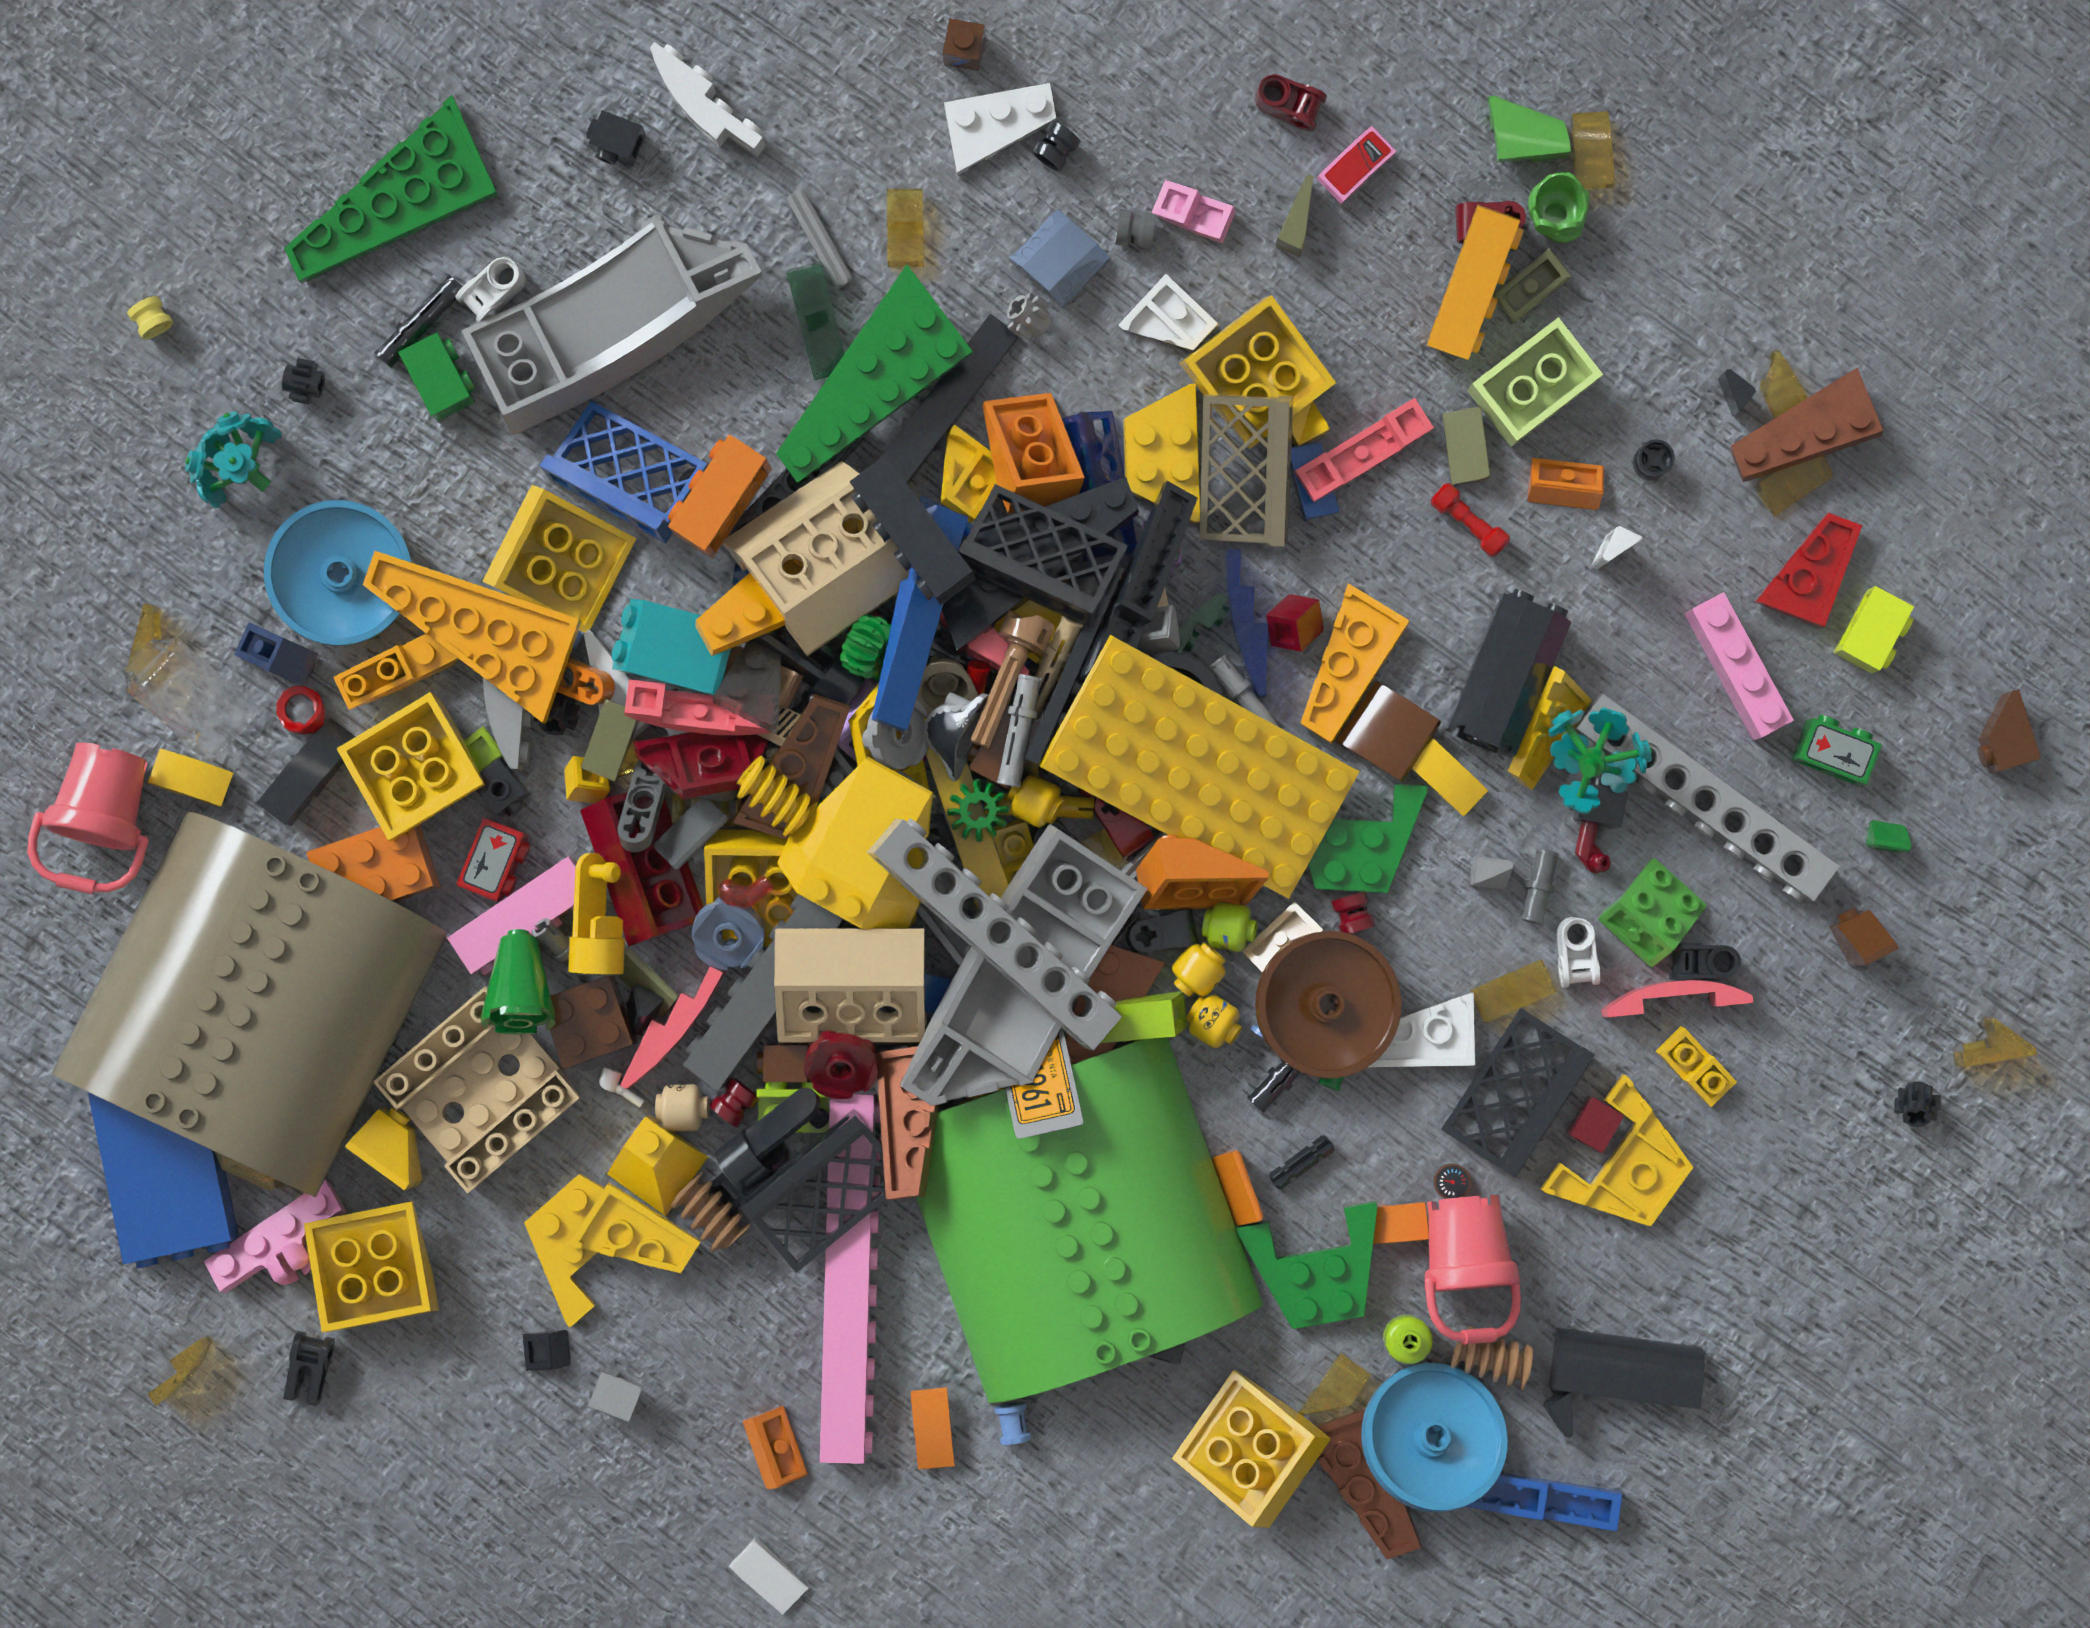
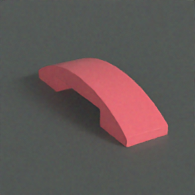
[1294,398,1434,502]
[624,679,776,735]
[1601,980,1753,1017]

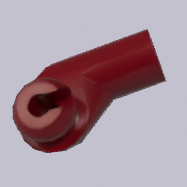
[1575,821,1611,874]

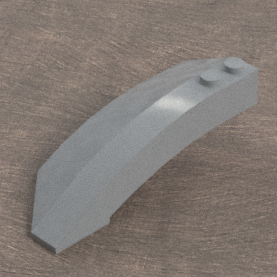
[461,218,763,436]
[900,824,1147,1106]

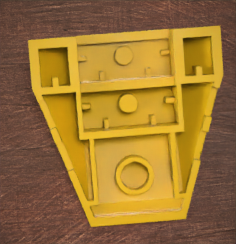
[777,757,933,929]

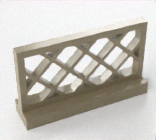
[1199,395,1293,547]

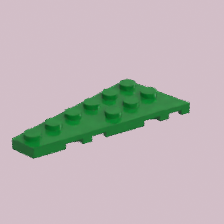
[284,95,498,283]

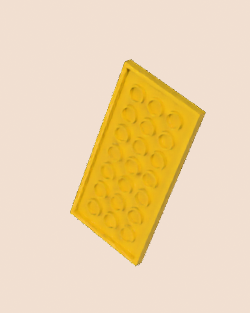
[1039,635,1360,899]

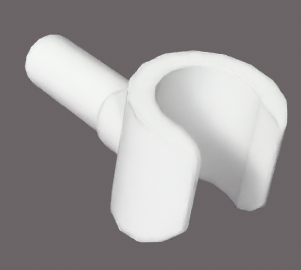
[599,1067,644,1108]

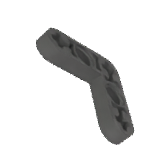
[618,759,740,852]

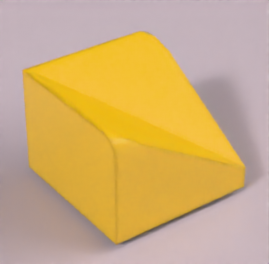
[1292,401,1330,447]
[564,756,610,803]

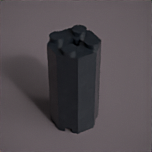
[1445,589,1571,758]

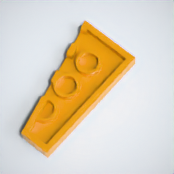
[1300,583,1410,744]

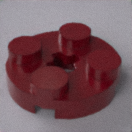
[804,1030,878,1099]

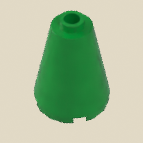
[481,929,556,1035]

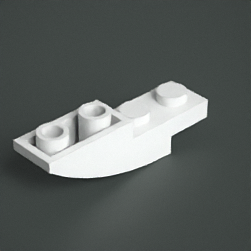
[650,42,766,157]

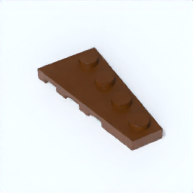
[733,694,850,840]

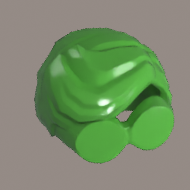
[1528,172,1590,243]

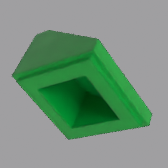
[1866,820,1911,853]

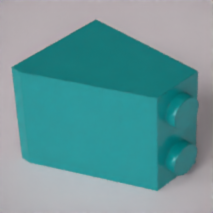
[612,599,731,696]

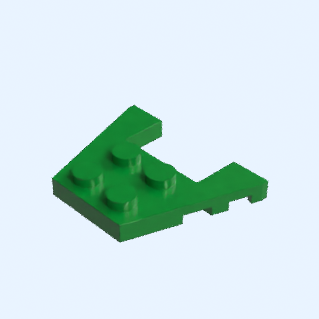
[1308,784,1428,893]
[1236,1200,1378,1329]

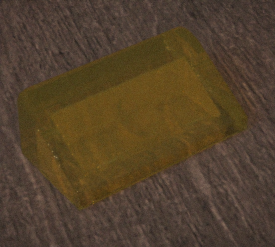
[1753,456,1834,517]

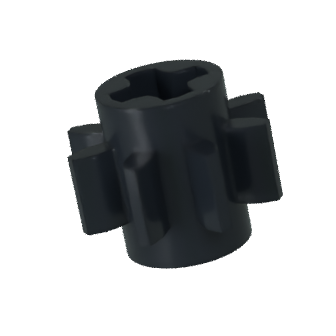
[282,358,325,405]
[534,692,580,735]
[1894,1081,1941,1127]

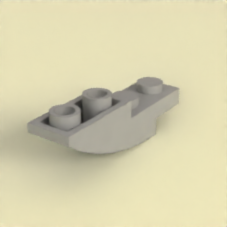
[483,678,534,771]

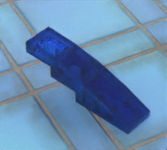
[1225,549,1268,698]

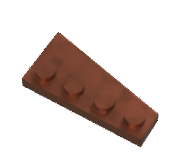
[1065,945,1165,1064]
[1316,1408,1422,1560]

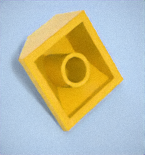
[345,1107,422,1190]
[607,1115,709,1216]

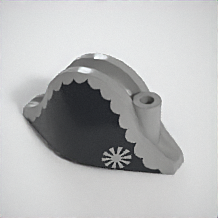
[924,692,989,782]

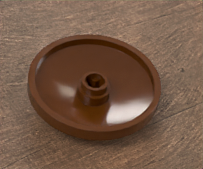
[1255,931,1402,1078]

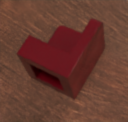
[1266,594,1324,652]
[1566,1096,1623,1154]

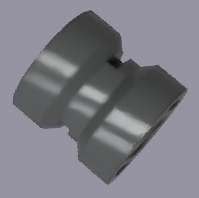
[1115,209,1156,250]

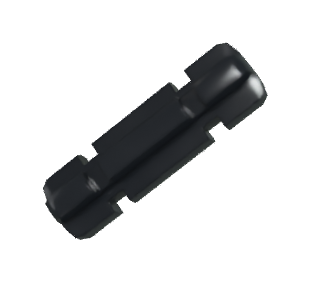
[1269,1135,1335,1190]

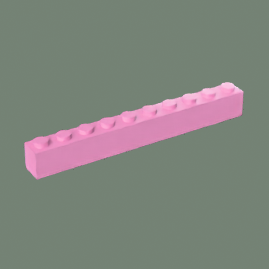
[820,1093,881,1464]

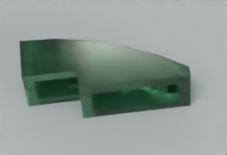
[786,261,845,380]

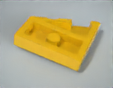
[941,424,997,524]

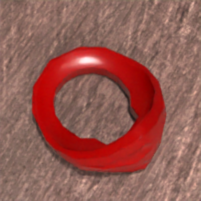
[276,685,325,735]

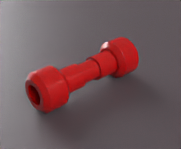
[1430,483,1510,557]

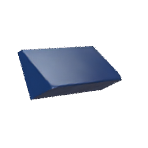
[1291,443,1339,521]

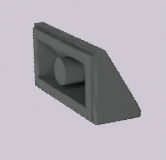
[654,798,728,870]

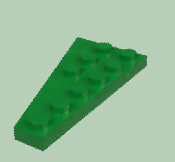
[776,264,973,484]

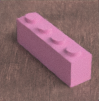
[1684,592,1794,740]
[447,856,577,976]

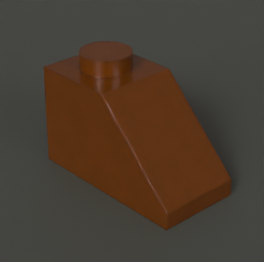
[1977,689,2041,773]
[1829,907,1899,965]

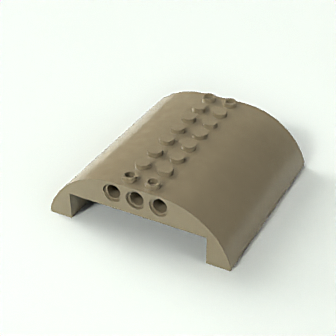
[51,812,448,1198]

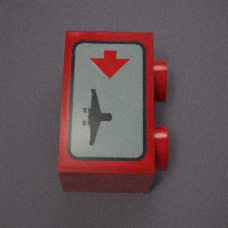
[456,817,531,902]

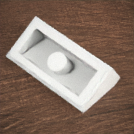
[1592,526,1643,570]

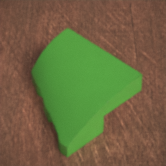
[1488,96,1571,163]

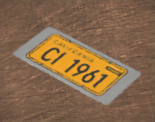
[1005,1028,1083,1139]

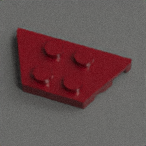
[634,732,770,799]

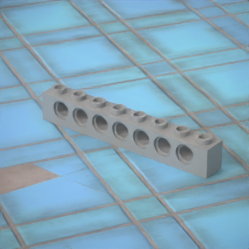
[1574,694,1840,903]
[866,818,1122,1051]

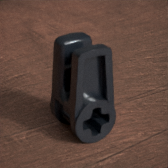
[283,1331,335,1406]

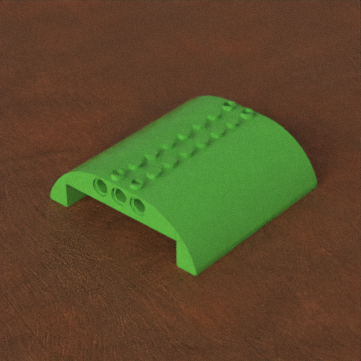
[916,1037,1263,1403]

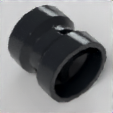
[1031,121,1081,172]
[1632,439,1675,481]

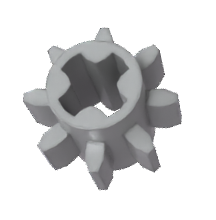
[1007,293,1051,340]

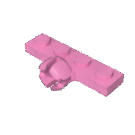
[203,1180,347,1294]

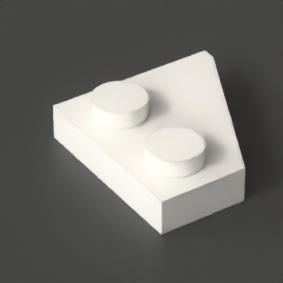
[1119,274,1219,351]

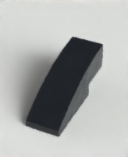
[257,718,356,826]

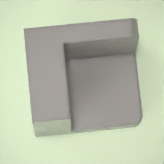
[588,1367,642,1422]

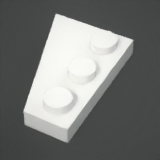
[944,83,1056,176]

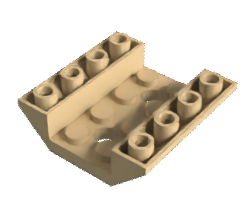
[722,461,910,656]
[774,929,927,1046]
[373,986,580,1194]

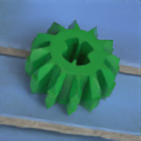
[840,614,891,679]
[947,779,1009,842]

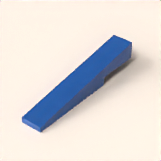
[871,505,968,731]
[1465,1473,1622,1531]

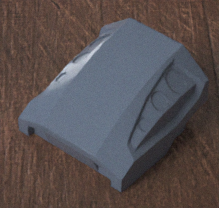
[1009,209,1111,309]

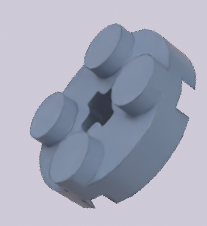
[692,896,765,970]

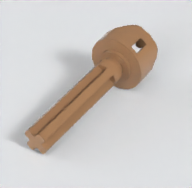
[970,610,1054,749]

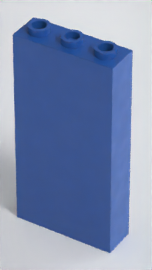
[88,1092,239,1269]

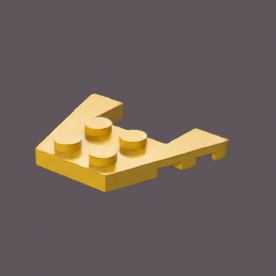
[1540,1074,1693,1226]
[524,1173,605,1328]

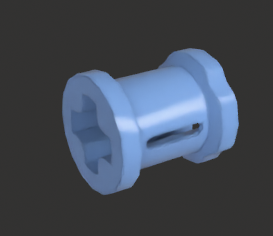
[994,1402,1031,1445]

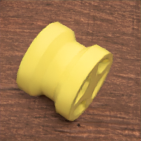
[127,296,174,340]

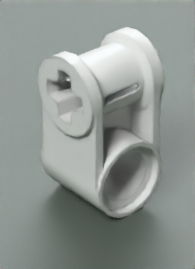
[455,257,526,323]
[1556,917,1600,988]

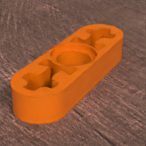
[557,658,615,705]

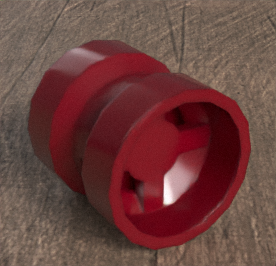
[1331,891,1376,934]
[709,1077,760,1128]

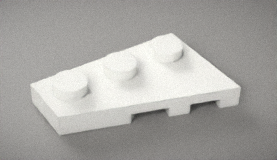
[1369,992,1475,1067]

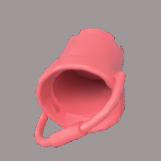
[27,743,149,895]
[1424,1195,1521,1345]

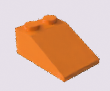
[982,393,1084,513]
[1136,835,1269,909]

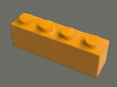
[1427,205,1524,360]

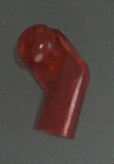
[718,874,775,908]

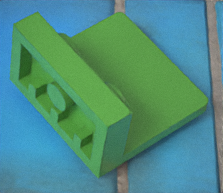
[1598,858,1706,968]

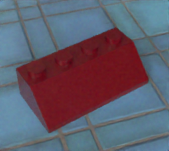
[580,792,704,947]

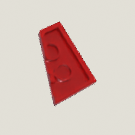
[1754,513,1863,628]

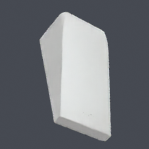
[729,1536,809,1615]

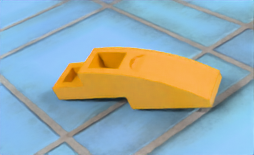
[333,634,460,710]

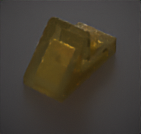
[1953,1017,2037,1067]

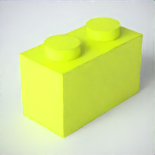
[1834,586,1914,674]

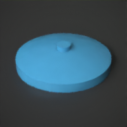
[264,500,411,646]
[1361,1363,1508,1513]

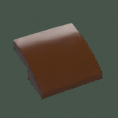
[1337,681,1442,782]

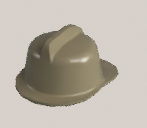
[916,654,979,719]

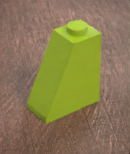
[1100,991,1188,1043]

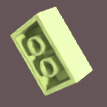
[1467,317,1603,447]

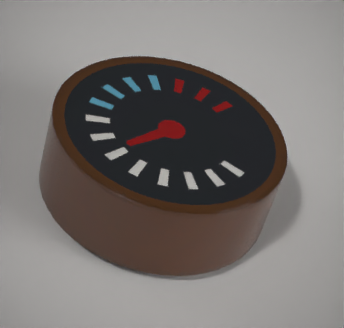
[1433,1163,1471,1199]

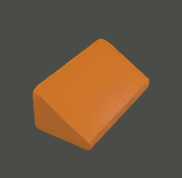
[1527,457,1604,510]
[1212,1149,1264,1225]
[743,1406,808,1489]

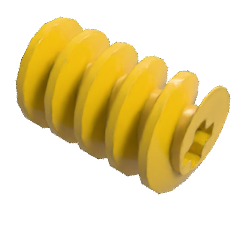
[736,756,818,837]

